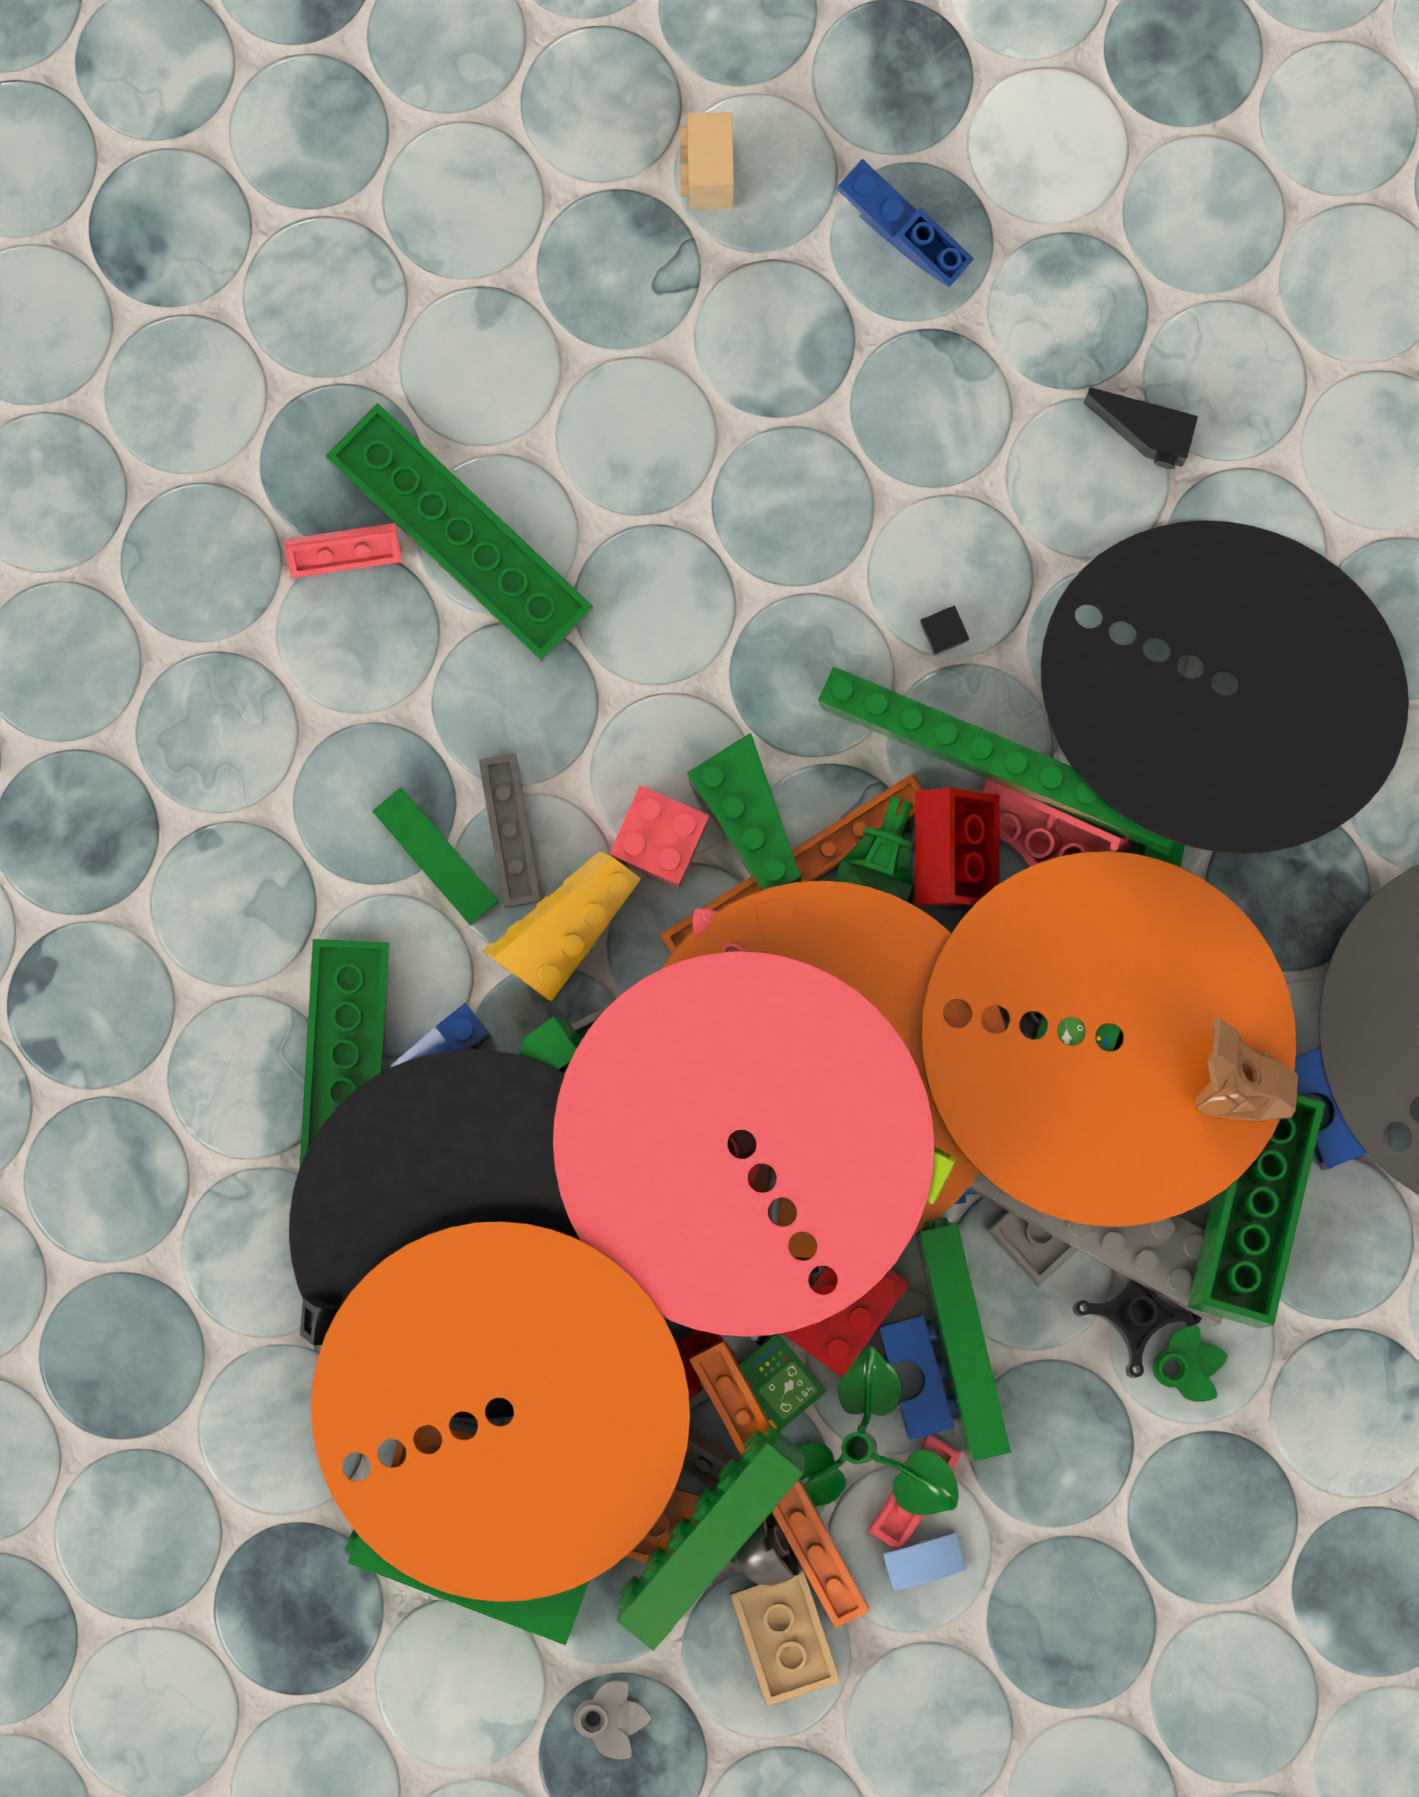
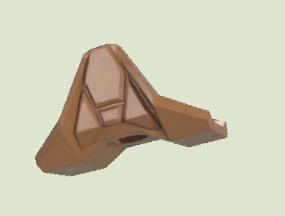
[1195,1018,1298,1121]

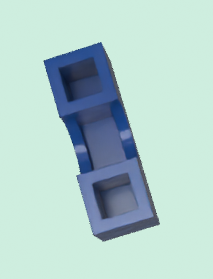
[1294,1047,1367,1170]
[878,1314,959,1440]

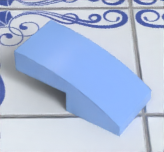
[883,1531,966,1592]

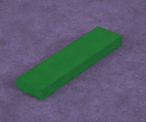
[372,787,499,926]

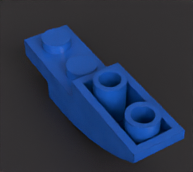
[835,159,974,287]

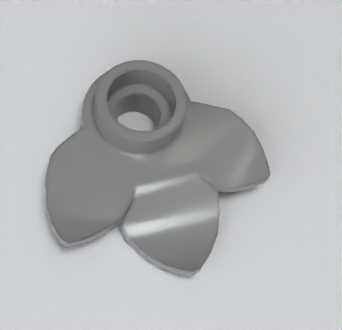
[574,1680,651,1760]

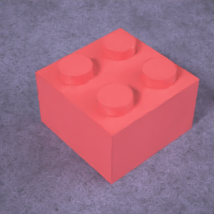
[609,786,709,889]

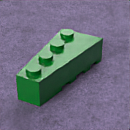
[687,733,801,891]

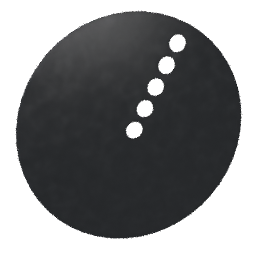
[1040,521,1409,854]
[289,1049,579,1419]

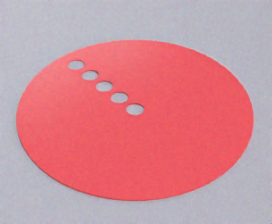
[553,951,935,1337]

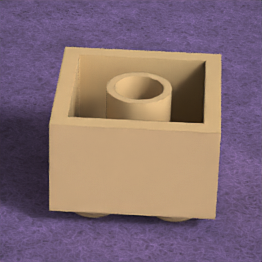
[680,112,734,209]

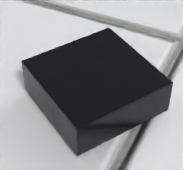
[920,605,970,656]

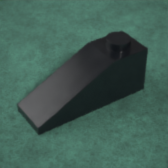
[1084,387,1198,469]

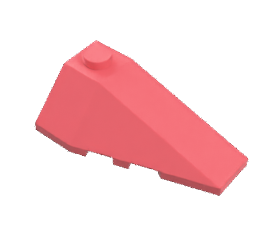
[982,779,1132,867]

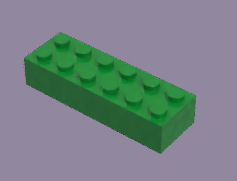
[1187,1094,1325,1329]
[617,1424,805,1651]

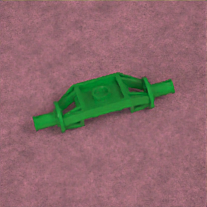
[834,797,915,902]

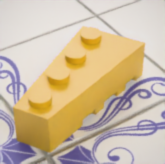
[481,851,641,1002]

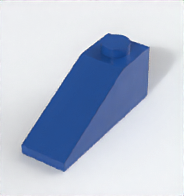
[383,1003,491,1072]

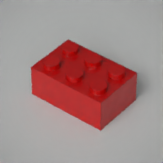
[914,788,1000,911]
[782,1266,910,1377]

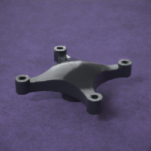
[1072,1279,1202,1378]

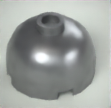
[730,1512,801,1586]

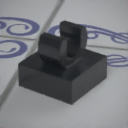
[300,1297,340,1346]

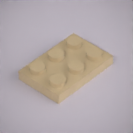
[730,1569,840,1707]

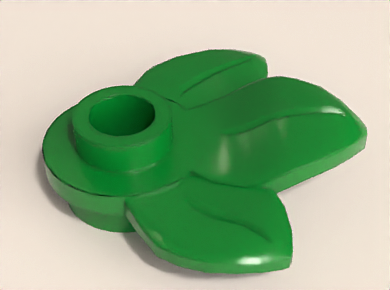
[1152,1326,1228,1402]

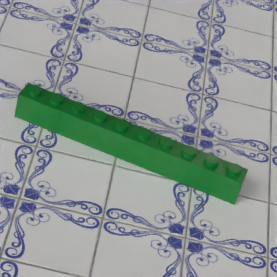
[818,666,1174,856]

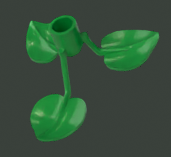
[798,1347,959,1515]

